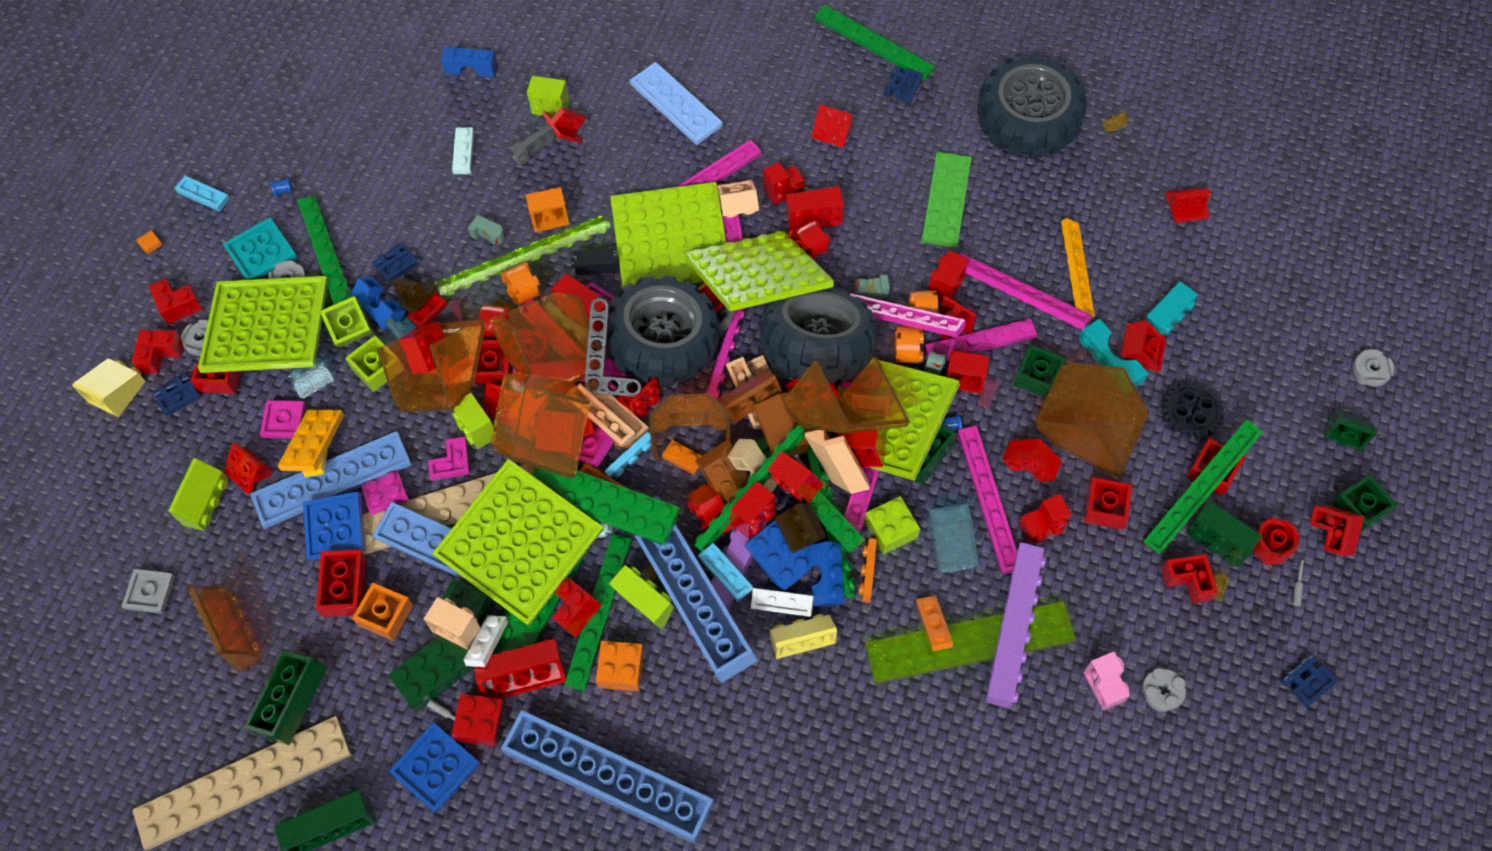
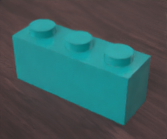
[1144,282,1198,335]

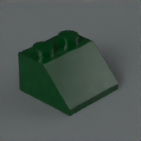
[1323,410,1377,451]

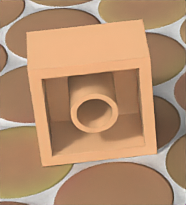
[717,180,759,217]
[424,597,481,650]

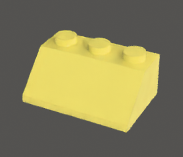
[770,614,837,659]

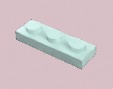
[452,127,474,174]

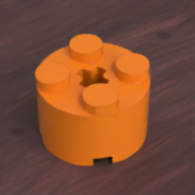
[501,262,540,306]
[908,290,938,313]
[895,325,924,363]

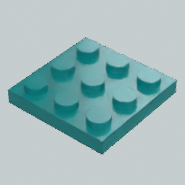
[223,218,297,280]

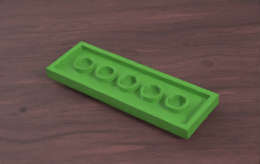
[922,152,972,248]

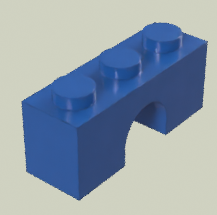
[441,47,497,77]
[351,277,406,329]
[809,542,844,607]

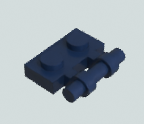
[884,67,923,103]
[372,243,419,284]
[152,373,201,417]
[1281,655,1338,708]

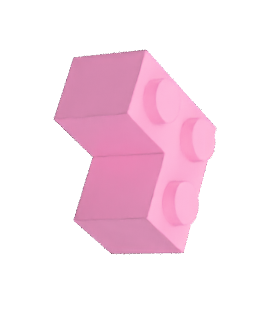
[1083,652,1130,710]

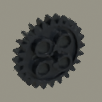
[1160,381,1225,440]

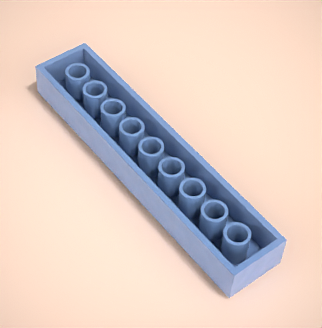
[635,496,758,683]
[501,710,714,845]

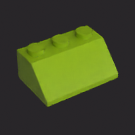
[168,458,229,531]
[609,565,674,630]

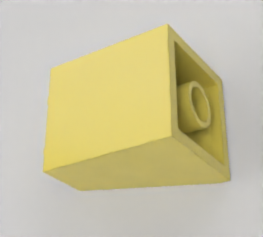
[72,358,146,417]

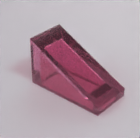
[448,298,465,326]
[977,380,998,409]

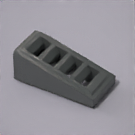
[718,308,735,336]

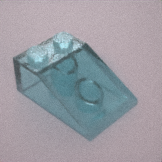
[926,504,979,574]

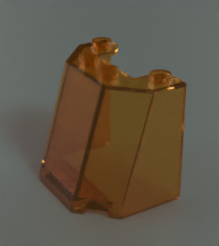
[650,394,731,461]

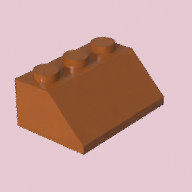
[719,369,782,424]
[753,392,811,456]
[695,439,749,506]

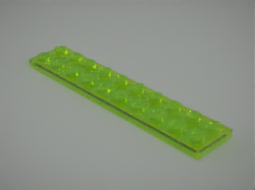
[435,216,611,296]
[865,601,1076,684]

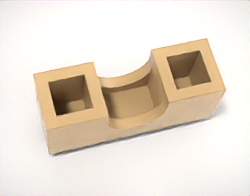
[728,439,777,493]

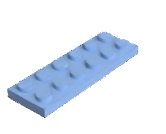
[630,62,723,145]

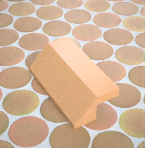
[726,355,769,429]
[566,380,649,447]
[805,428,870,494]

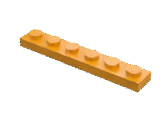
[1061,218,1095,318]

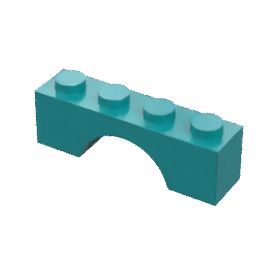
[1079,319,1149,393]

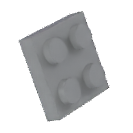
[121,569,175,614]

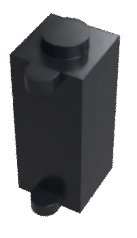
[571,247,619,275]

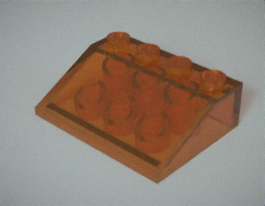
[186,584,262,673]

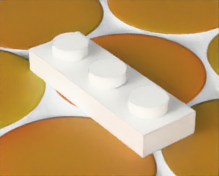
[751,588,814,617]
[464,615,508,667]

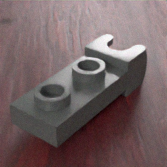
[509,124,555,166]

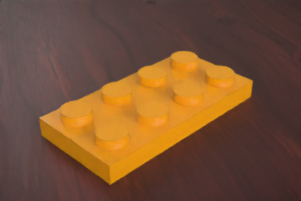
[278,410,344,471]

